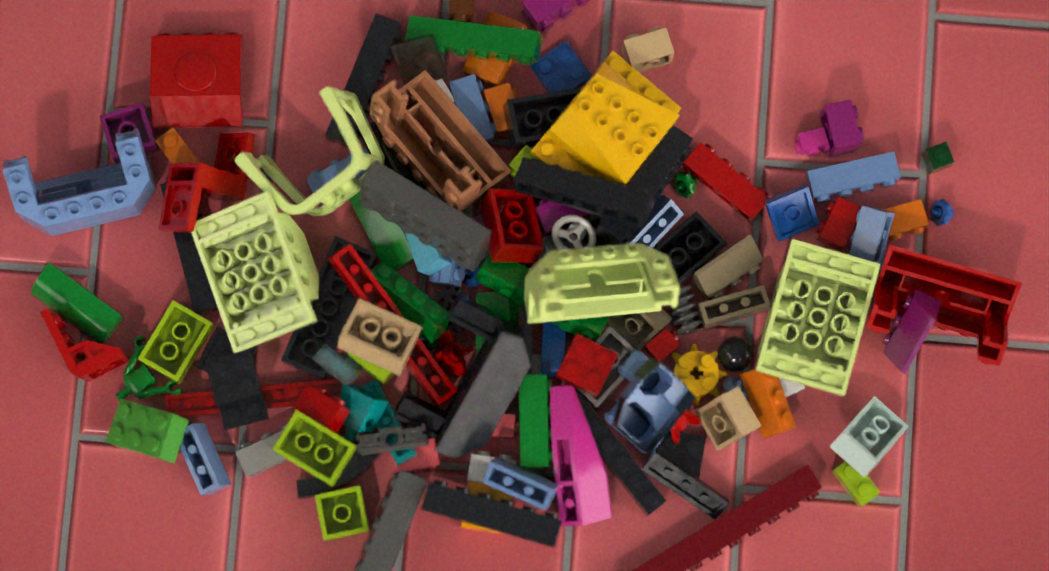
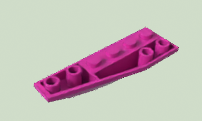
[550,385,612,526]

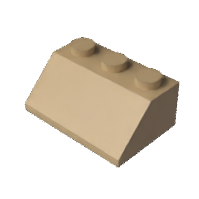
[338,298,422,376]

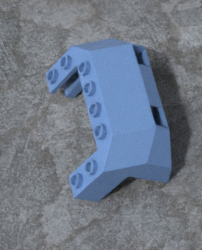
[2,128,156,236]

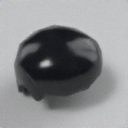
[718,336,752,372]

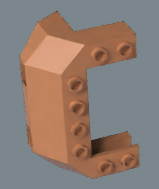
[370,70,511,212]

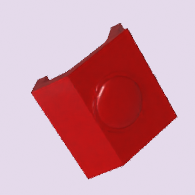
[150,32,244,128]

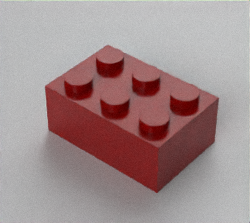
[480,189,544,263]

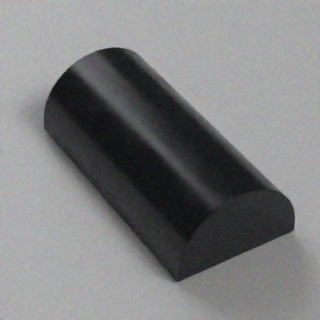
[653,211,727,286]

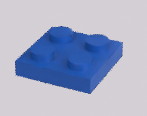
[530,41,592,93]
[764,184,820,242]

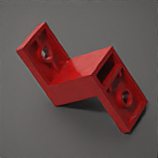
[158,132,256,232]

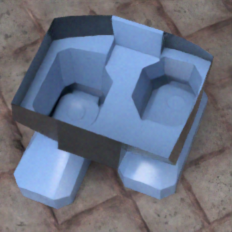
[605,349,696,454]

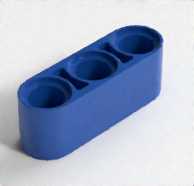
[541,322,566,377]

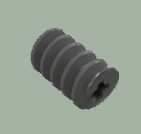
[668,285,704,335]

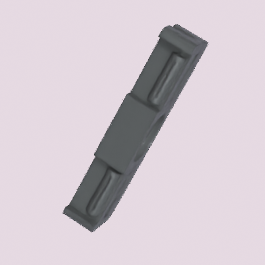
[356,423,429,455]

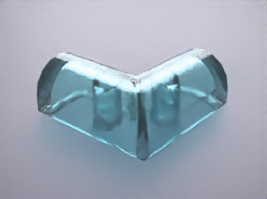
[313,344,362,384]

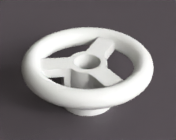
[552,215,596,250]

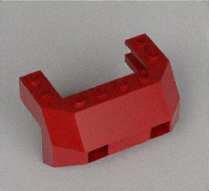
[866,245,1022,366]

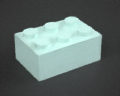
[829,396,909,477]

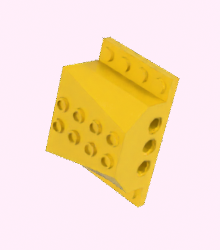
[530,51,681,185]

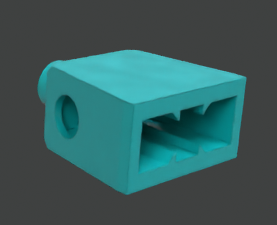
[340,384,388,442]

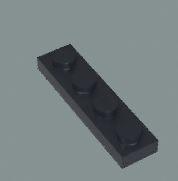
[642,449,729,520]

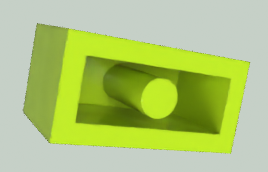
[831,461,881,508]

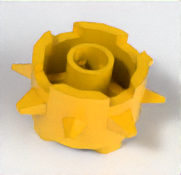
[671,344,727,406]

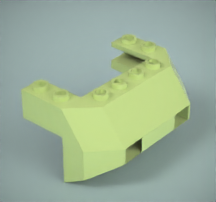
[524,243,679,324]

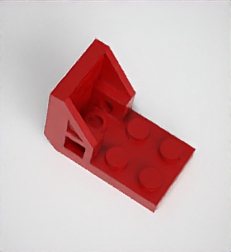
[40,308,130,382]

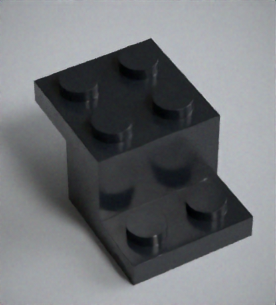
[205,349,269,431]

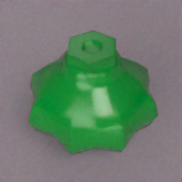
[673,172,698,199]

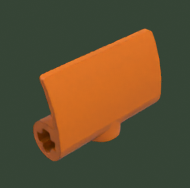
[462,12,528,87]

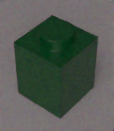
[921,141,954,175]

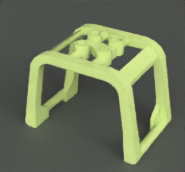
[235,87,384,216]

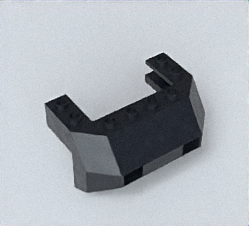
[394,293,531,458]

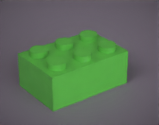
[106,399,189,464]

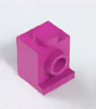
[794,127,830,156]

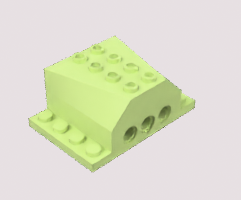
[191,191,320,353]
[755,239,881,396]

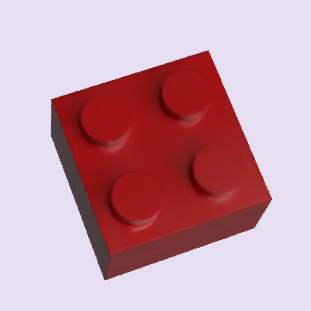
[556,334,618,398]

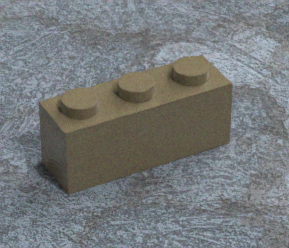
[697,285,771,329]

